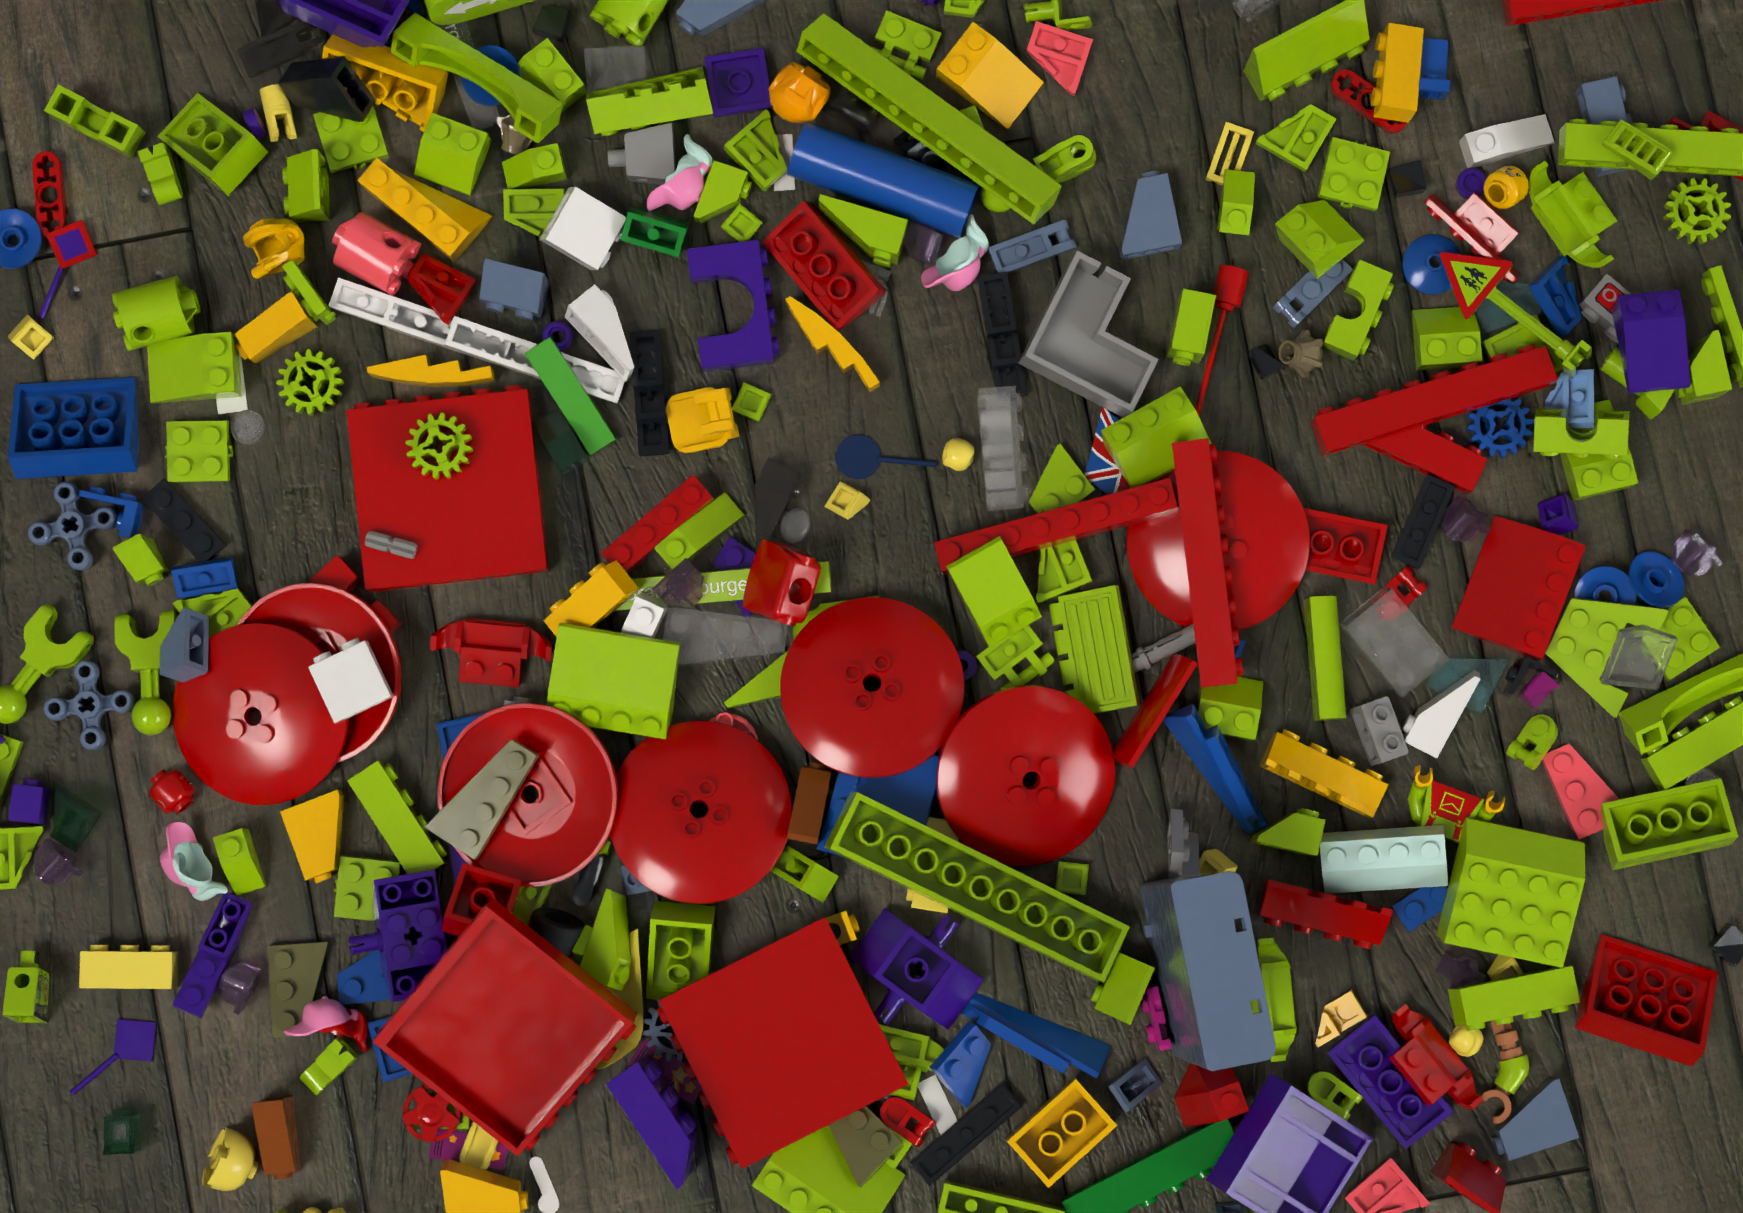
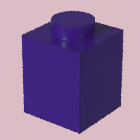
[8,779,51,824]

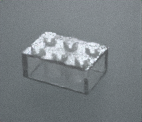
[1339,586,1449,698]

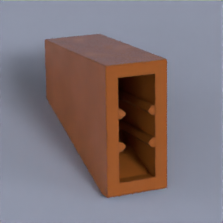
[787,762,832,845]
[251,1096,301,1180]

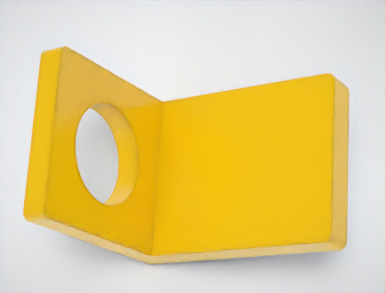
[826,910,860,945]

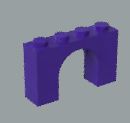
[687,240,779,372]

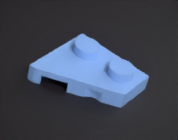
[1534,369,1594,429]

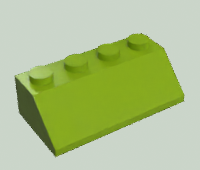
[1601,778,1738,870]

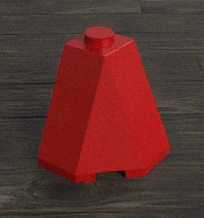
[1174,1063,1249,1127]

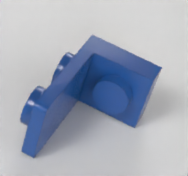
[1418,38,1450,100]
[78,487,145,539]

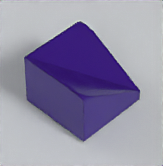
[1537,493,1579,535]

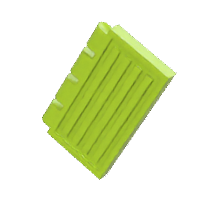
[1049,585,1140,714]

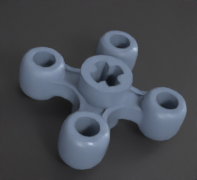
[28,482,118,571]
[43,660,136,751]

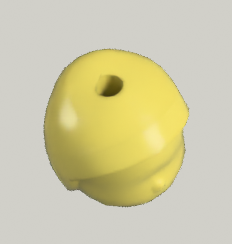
[942,438,974,471]
[1448,1026,1484,1057]

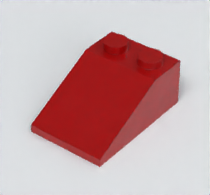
[1430,1141,1506,1213]

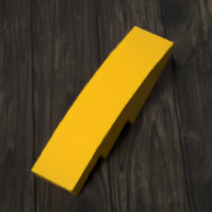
[785,296,880,392]
[367,355,496,387]

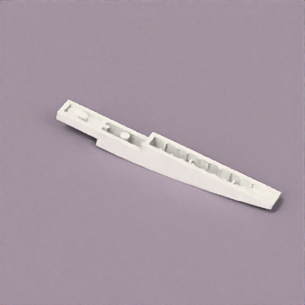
[329,278,625,404]

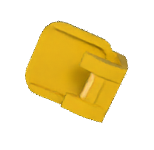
[666,387,740,453]

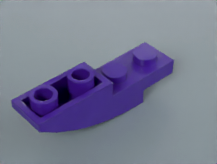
[172,893,253,1019]

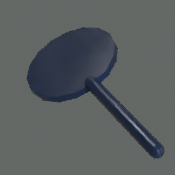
[836,435,938,480]

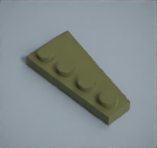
[424,739,540,860]

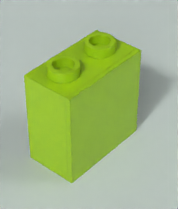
[1167,288,1216,366]

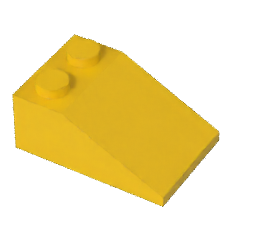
[936,22,1044,131]

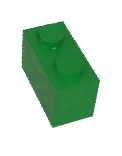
[620,206,690,258]

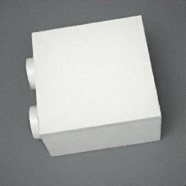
[539,187,626,270]
[308,638,394,723]

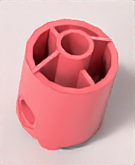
[332,212,421,296]

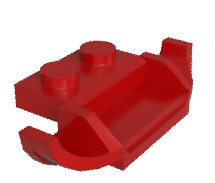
[430,617,552,688]
[1389,1003,1483,1110]

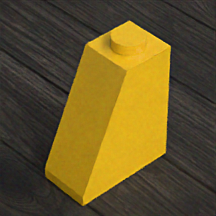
[235,291,317,364]
[280,790,344,884]
[440,1159,529,1213]

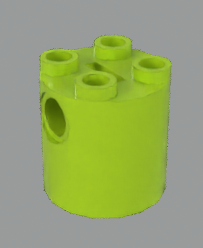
[589,0,669,48]
[112,275,201,351]

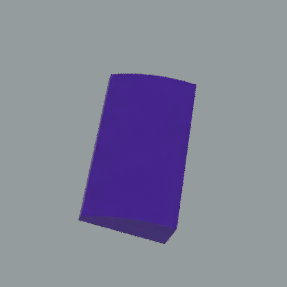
[1327,1012,1454,1149]

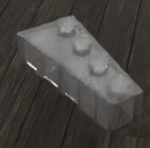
[977,386,1029,511]
[663,606,789,667]

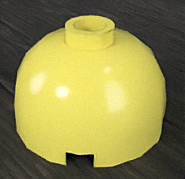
[202,1127,258,1191]

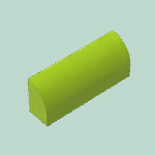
[1304,596,1347,721]

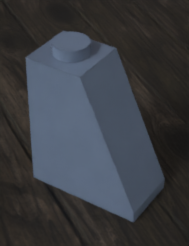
[676,0,766,38]
[1120,171,1182,260]
[1492,1077,1579,1161]

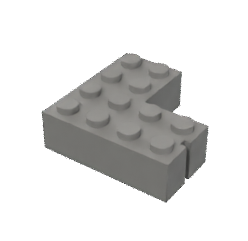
[1018,250,1159,418]

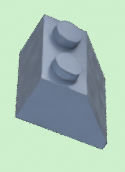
[479,258,550,321]

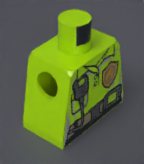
[2,951,49,1023]

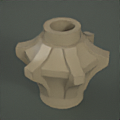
[496,114,533,155]
[1278,330,1324,378]

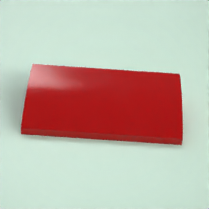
[762,200,887,331]
[1303,507,1388,585]
[1112,654,1198,770]

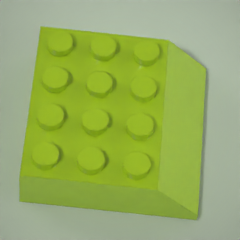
[1436,817,1585,968]

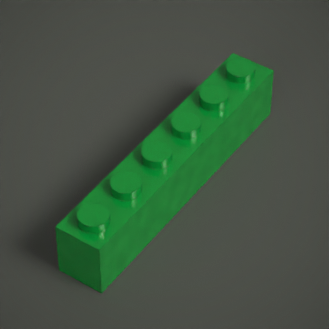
[1061,1119,1235,1213]

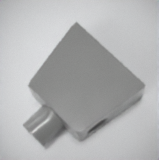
[608,123,676,185]

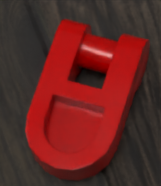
[1373,565,1428,618]
[880,1096,937,1148]

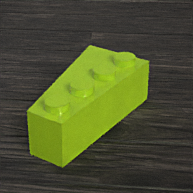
[586,66,713,136]

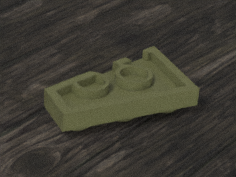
[267,941,330,1038]
[829,1106,904,1188]

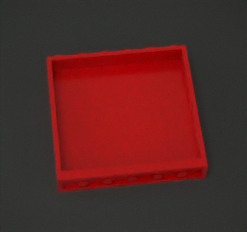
[346,385,550,592]
[373,897,637,1156]
[657,917,908,1169]

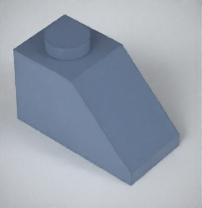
[160,608,209,683]

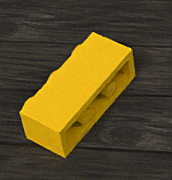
[1370,23,1424,123]
[543,560,639,637]

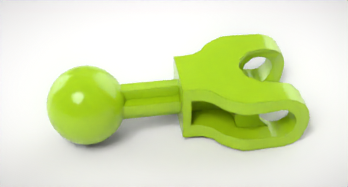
[980,135,1097,213]
[0,604,94,724]
[115,610,178,735]

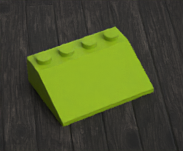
[1243,0,1370,102]
[547,623,680,739]
[751,1125,906,1213]

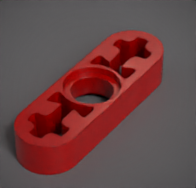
[1330,69,1407,134]
[32,151,67,238]

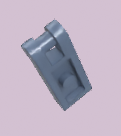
[988,220,1077,274]
[1272,259,1353,329]

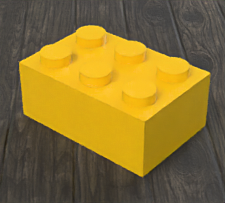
[1006,1077,1118,1188]

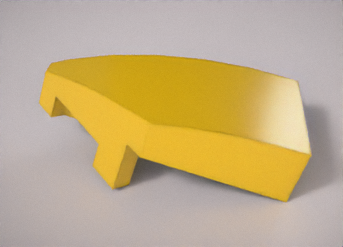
[1315,989,1368,1047]

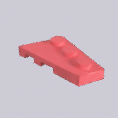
[1542,744,1620,840]

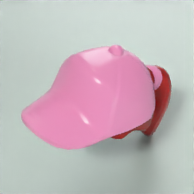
[283,996,368,1053]

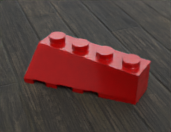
[1257,879,1393,950]

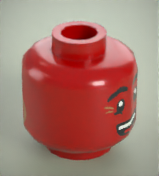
[149,769,195,815]

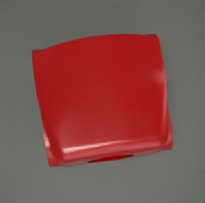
[742,539,821,626]

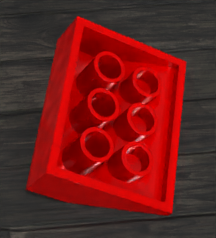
[1451,515,1586,661]
[1574,934,1718,1067]

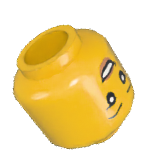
[1483,166,1529,209]

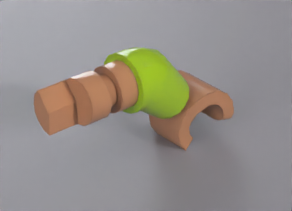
[1480,1020,1529,1124]

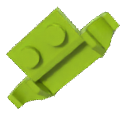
[1529,161,1617,268]
[1250,938,1297,1062]
[879,1024,944,1101]

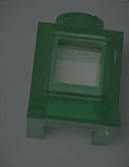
[103,1109,141,1155]

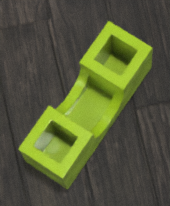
[44,84,145,159]
[1321,260,1394,361]
[1533,408,1630,459]

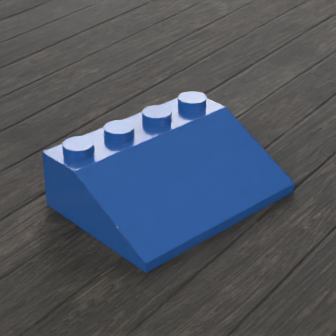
[7,377,139,479]
[817,755,939,857]

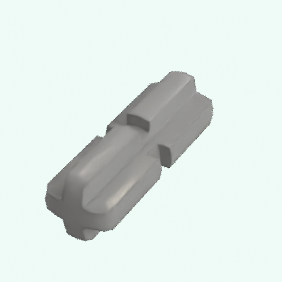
[365,531,418,559]

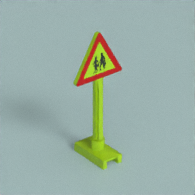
[1440,252,1592,379]

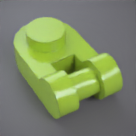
[1506,714,1558,770]
[1307,1071,1363,1121]

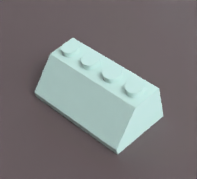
[1320,825,1448,894]

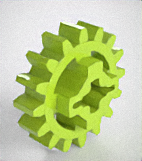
[1663,178,1731,245]
[276,349,344,416]
[405,413,473,480]

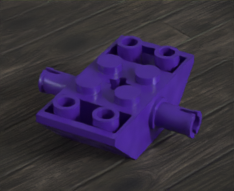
[348,869,456,1002]
[849,908,983,1030]

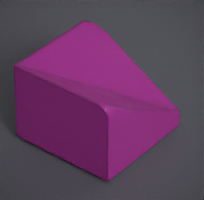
[1518,671,1560,709]

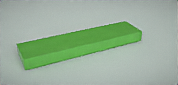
[524,336,616,455]

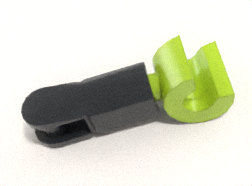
[573,835,614,906]

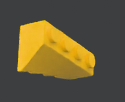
[322,34,449,132]
[357,158,493,263]
[1259,730,1389,818]

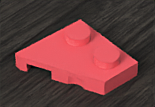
[1026,21,1093,96]
[1343,1157,1430,1213]

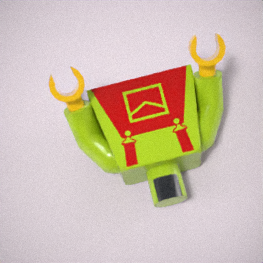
[1407,765,1505,843]

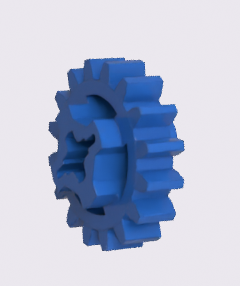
[1465,398,1533,459]

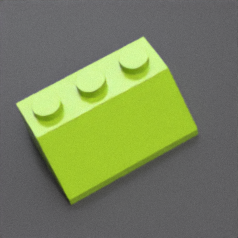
[1101,387,1212,488]

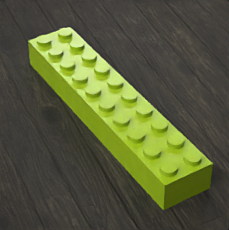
[824,792,1130,983]

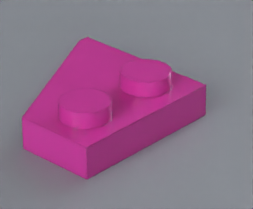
[1140,985,1172,1051]

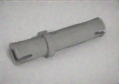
[1131,624,1196,673]

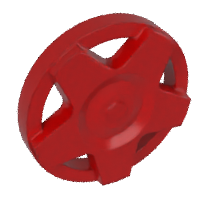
[403,1084,461,1142]

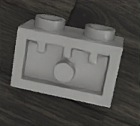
[1350,696,1409,766]
[1167,809,1200,878]

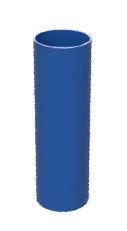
[787,121,980,239]

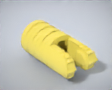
[259,84,297,142]

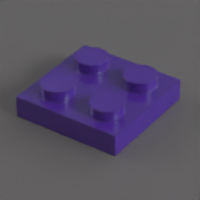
[704,48,773,118]

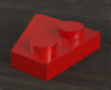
[408,253,476,325]

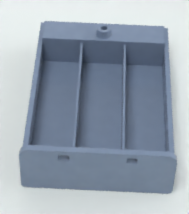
[1140,871,1276,1071]

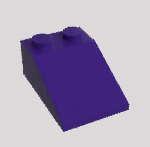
[1612,289,1690,393]

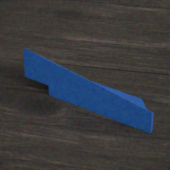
[1163,704,1269,834]
[961,992,1111,1079]

